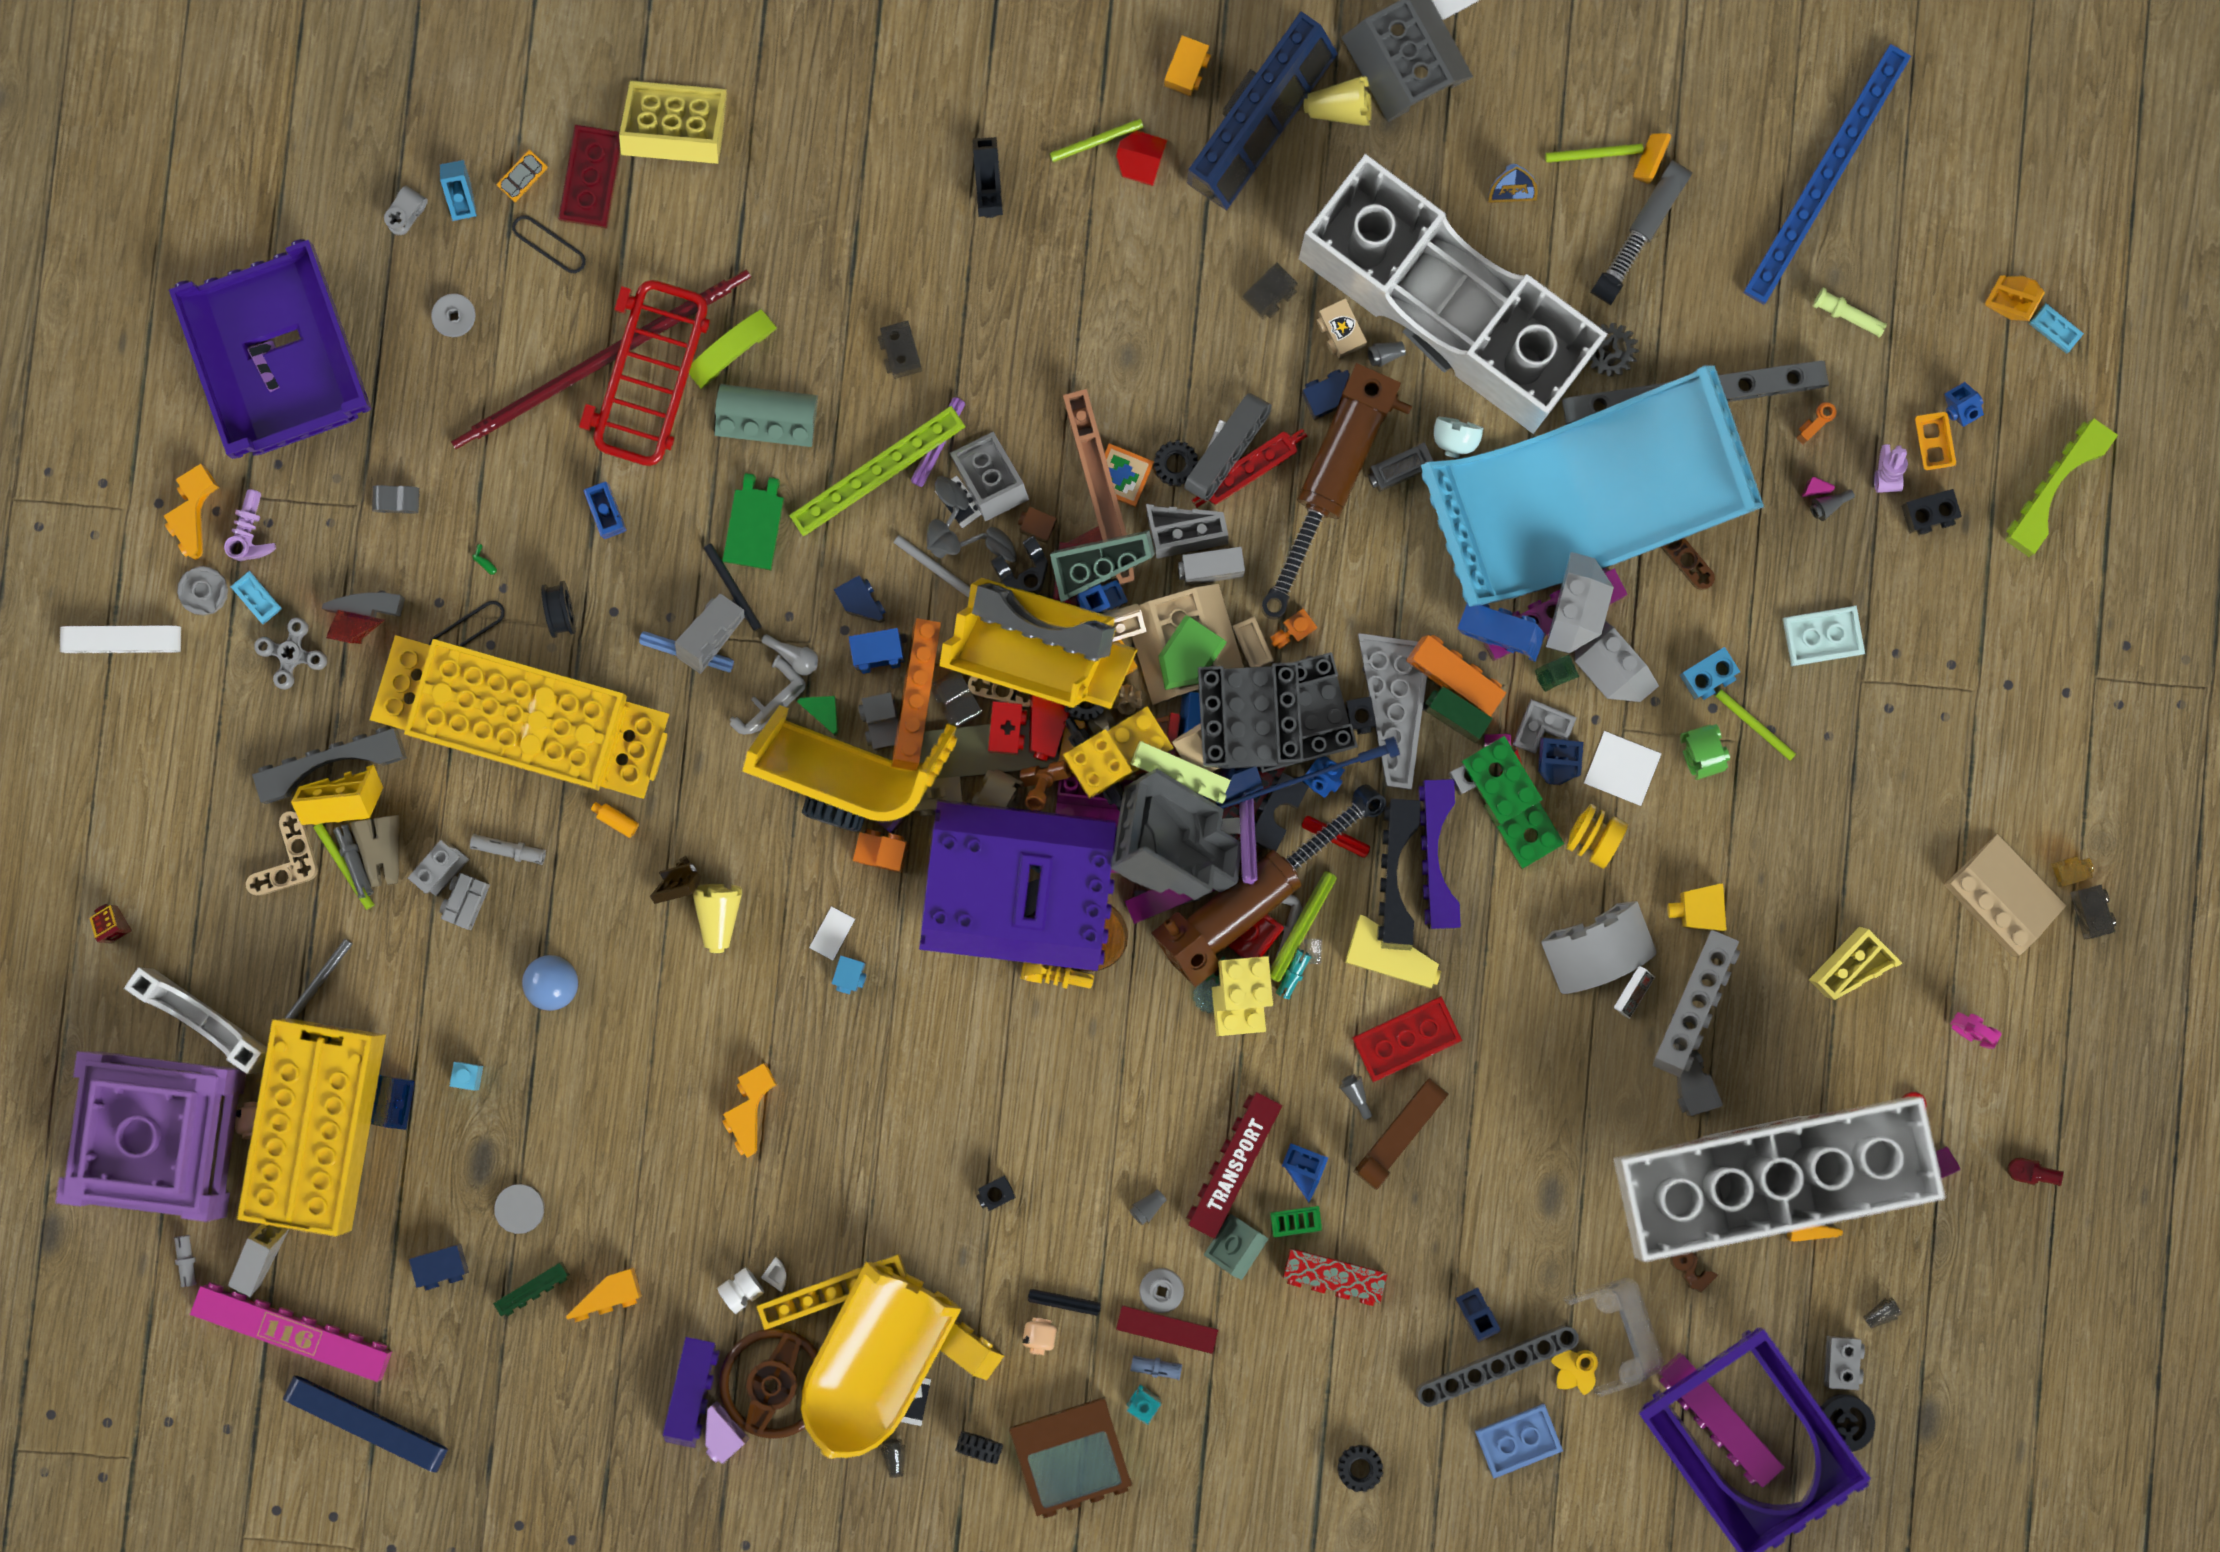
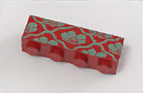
[1282,1248,1388,1306]

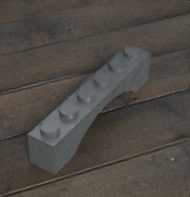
[972,583,1115,661]
[252,726,407,804]

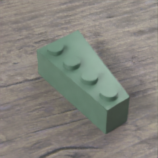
[1050,530,1155,602]

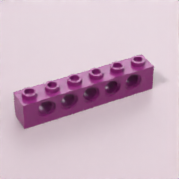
[1483,568,1628,661]

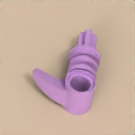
[1874,444,1908,493]
[224,489,276,561]

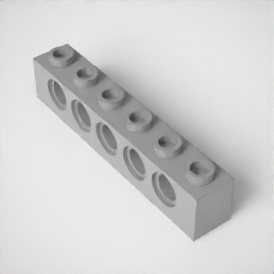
[1653,930,1741,1078]

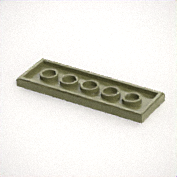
[919,720,1059,779]

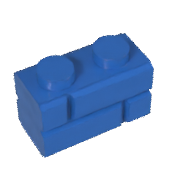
[583,482,627,539]

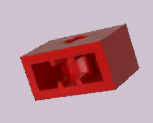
[988,701,1027,755]

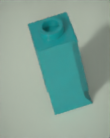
[1127,1384,1162,1425]

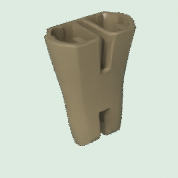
[350,815,399,887]

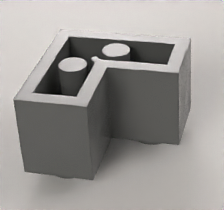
[858,692,898,751]

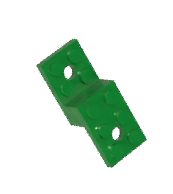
[1461,736,1565,869]

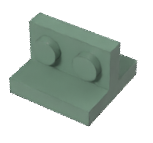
[1204,1213,1269,1280]

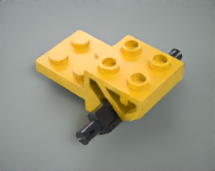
[1063,706,1173,812]

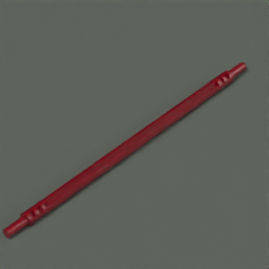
[451,269,752,450]

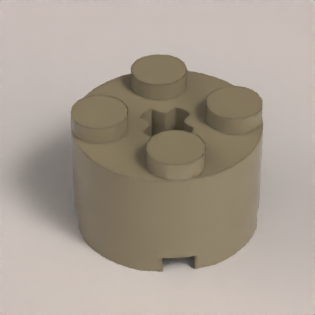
[972,769,1024,808]

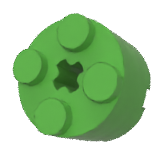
[1680,724,1730,780]

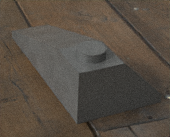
[1672,1014,1723,1116]

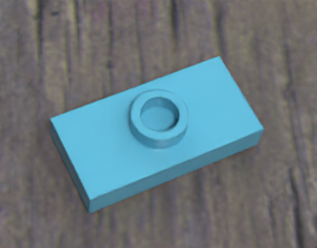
[2029,303,2084,354]
[230,571,282,625]

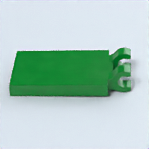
[722,473,784,571]

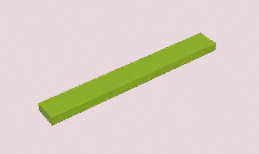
[789,406,966,536]

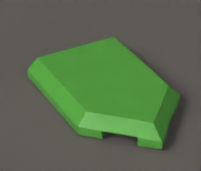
[1158,615,1227,690]

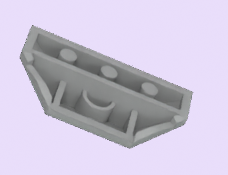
[1545,552,1614,653]
[1574,621,1659,702]

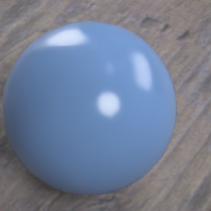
[522,955,578,1011]

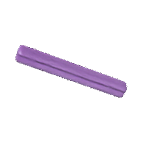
[911,397,965,487]
[1239,795,1257,884]

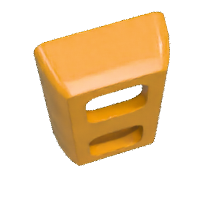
[1915,412,1956,470]

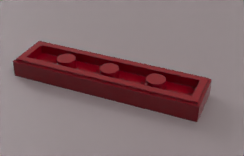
[1116,1305,1218,1354]

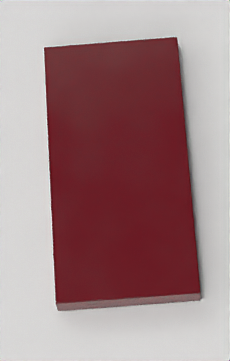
[558,124,621,229]

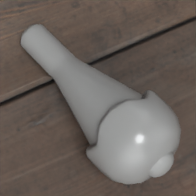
[761,634,818,675]

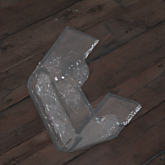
[1564,1278,1664,1397]

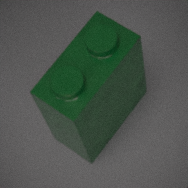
[1425,686,1493,743]

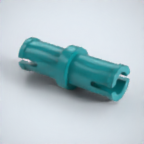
[1276,949,1312,999]

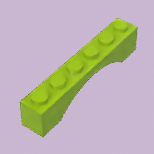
[2005,418,2118,557]

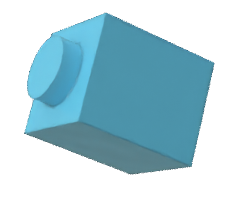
[450,1062,483,1091]

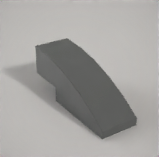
[322,593,405,622]

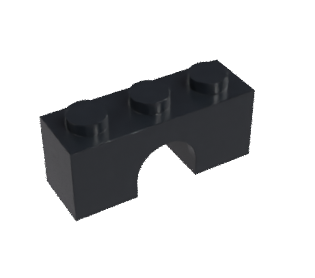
[1255,773,1309,851]

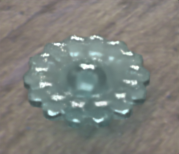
[1193,979,1221,1013]

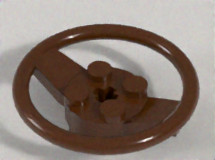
[719,1328,818,1439]

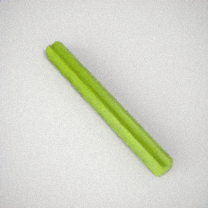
[1270,871,1337,982]

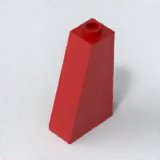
[1029,694,1069,762]

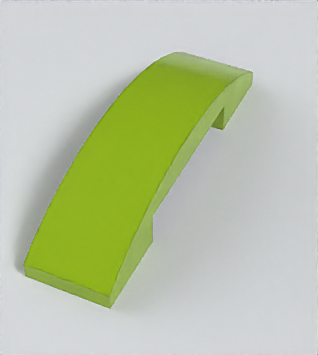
[689,309,777,389]

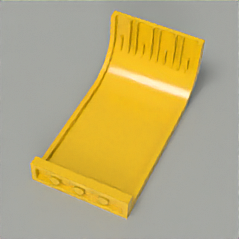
[743,705,957,821]

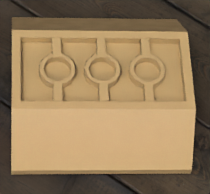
[1132,584,1244,705]

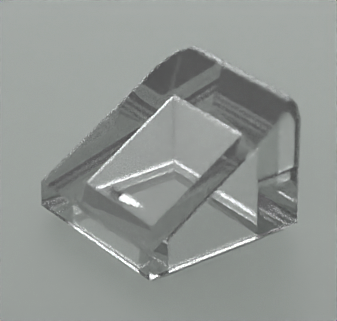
[1296,939,1322,964]

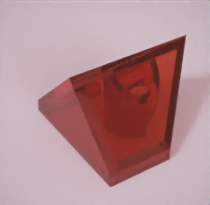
[326,610,385,644]

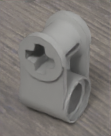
[384,186,428,235]

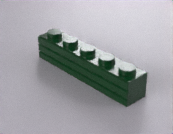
[493,1262,570,1317]

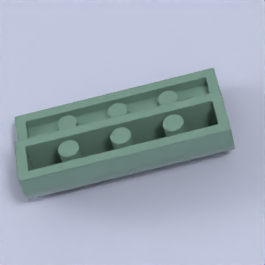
[715,384,818,447]

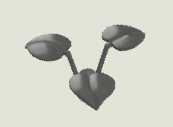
[927,476,1017,563]

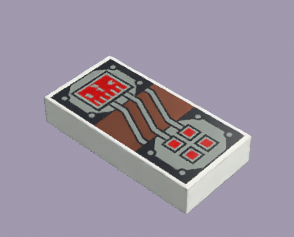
[1614,966,1655,1019]

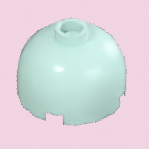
[1434,417,1484,458]

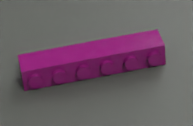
[1657,1353,1784,1488]

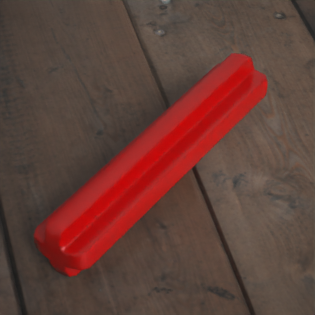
[1301,816,1371,858]

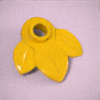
[1551,1350,1598,1395]

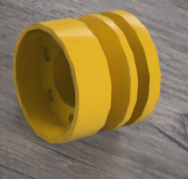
[1566,804,1628,869]

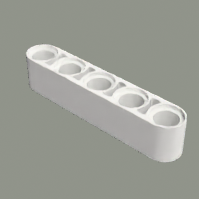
[60,626,181,653]

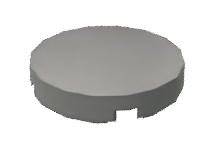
[177,566,228,616]
[494,1184,545,1234]

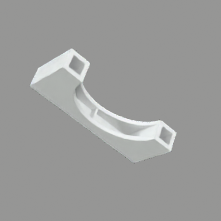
[124,967,268,1074]

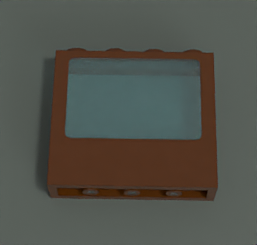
[1009,1397,1132,1518]

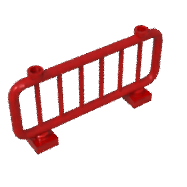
[579,280,710,466]

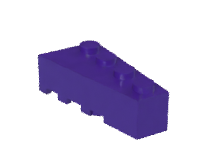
[663,1337,719,1448]

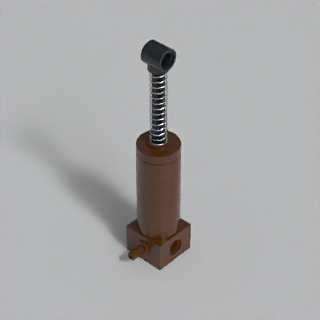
[1261,363,1412,620]
[1151,784,1386,988]

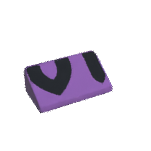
[248,340,280,392]

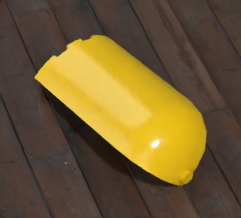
[801,1262,961,1459]

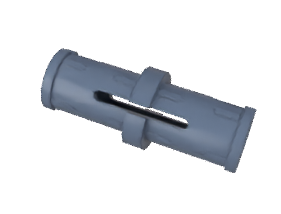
[1130,1355,1182,1380]

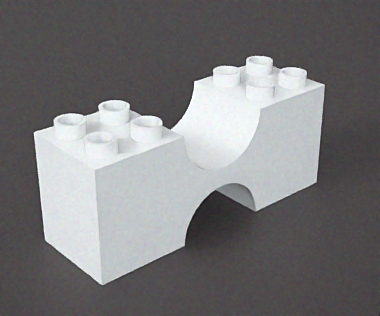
[1299,154,1607,434]

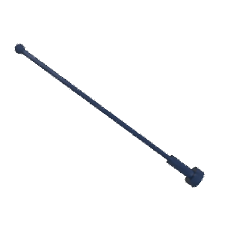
[1217,736,1401,809]

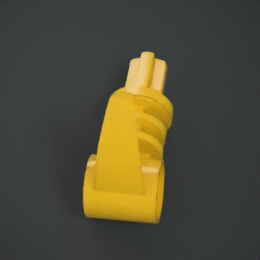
[1020,962,1094,989]

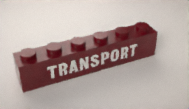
[1186,1092,1283,1239]

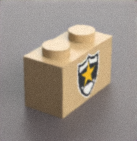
[1316,298,1367,359]

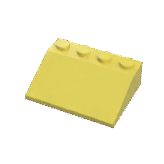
[619,81,727,164]

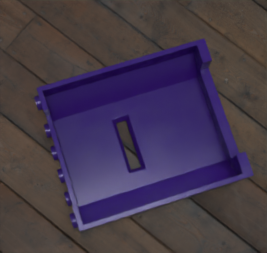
[169,239,372,459]
[919,799,1118,971]

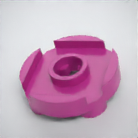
[1950,1012,2002,1049]

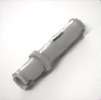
[470,834,546,865]

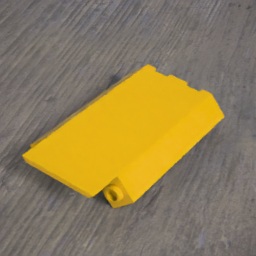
[939,578,1138,709]

